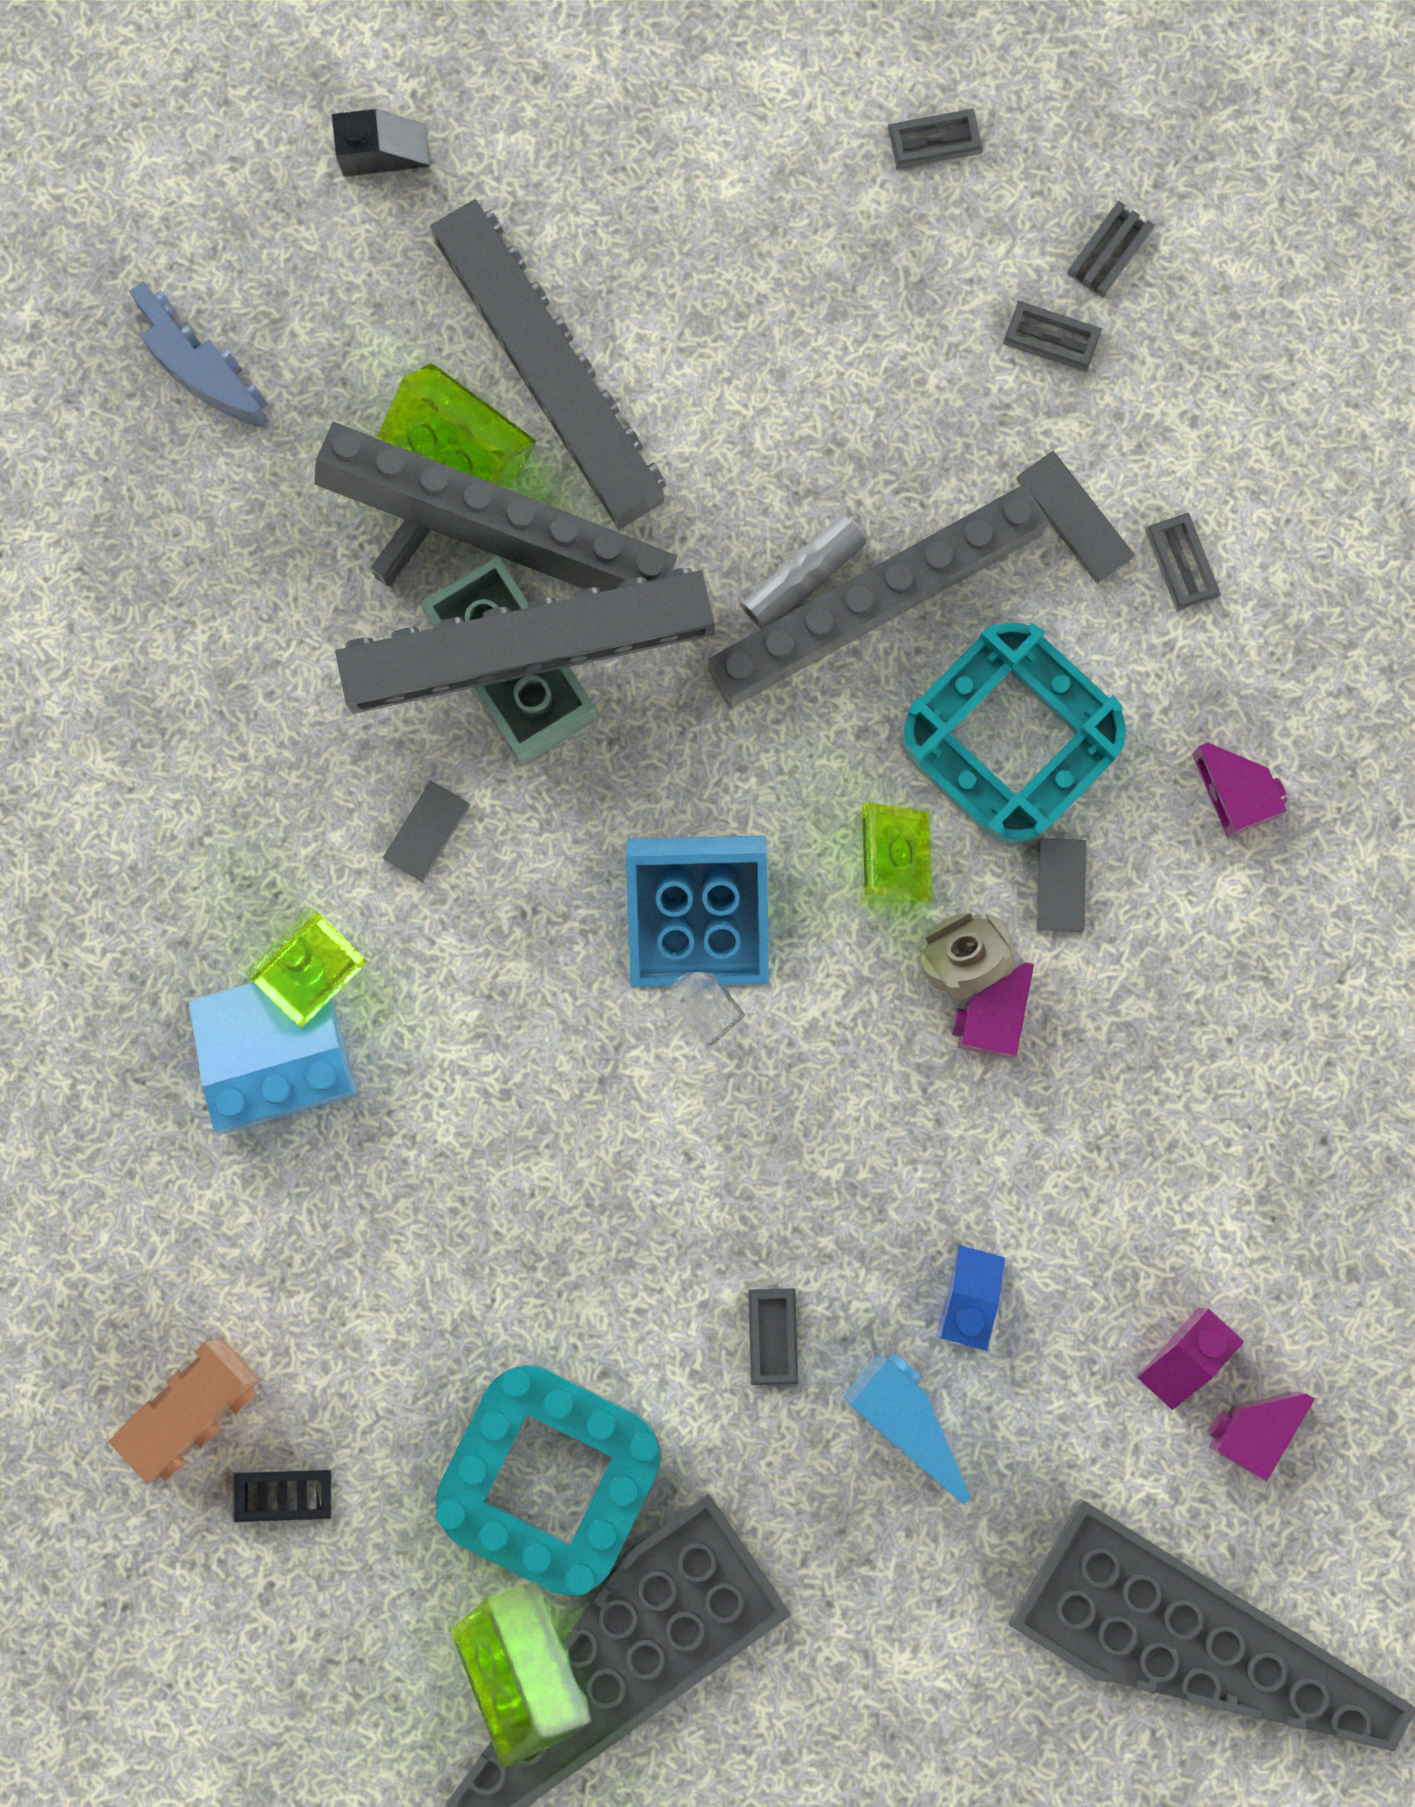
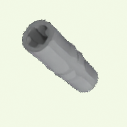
[741,515,866,629]

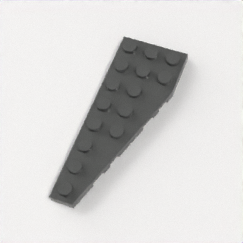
[446,1492,791,1807]
[1008,1499,1415,1752]

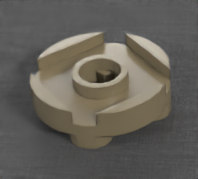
[919,913,1015,1000]

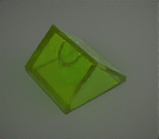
[858,802,932,904]
[244,907,368,1028]

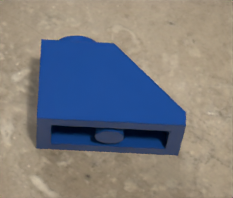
[936,1245,1005,1351]

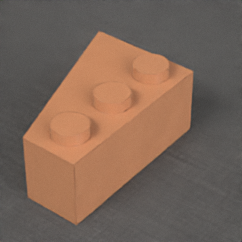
[108,1339,261,1484]

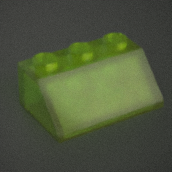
[376,362,537,489]
[450,1582,591,1769]

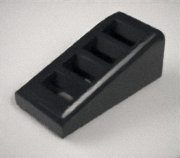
[232,1470,331,1523]

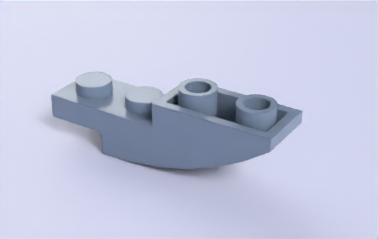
[129,281,268,427]

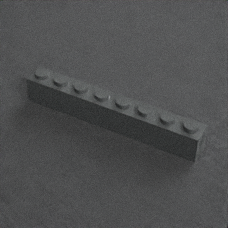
[430,198,667,530]
[314,421,678,592]
[708,483,1049,709]
[335,568,715,714]

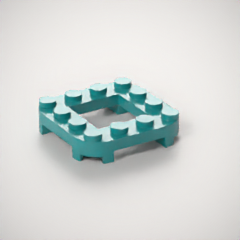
[902,623,1126,845]
[436,1365,661,1595]

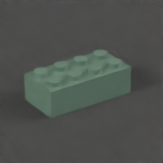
[420,556,598,767]

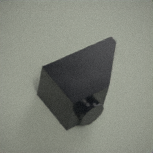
[331,109,430,177]

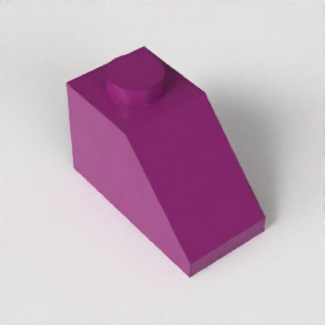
[1192,743,1287,837]
[952,962,1034,1059]
[1137,1307,1245,1410]
[1208,1391,1315,1482]

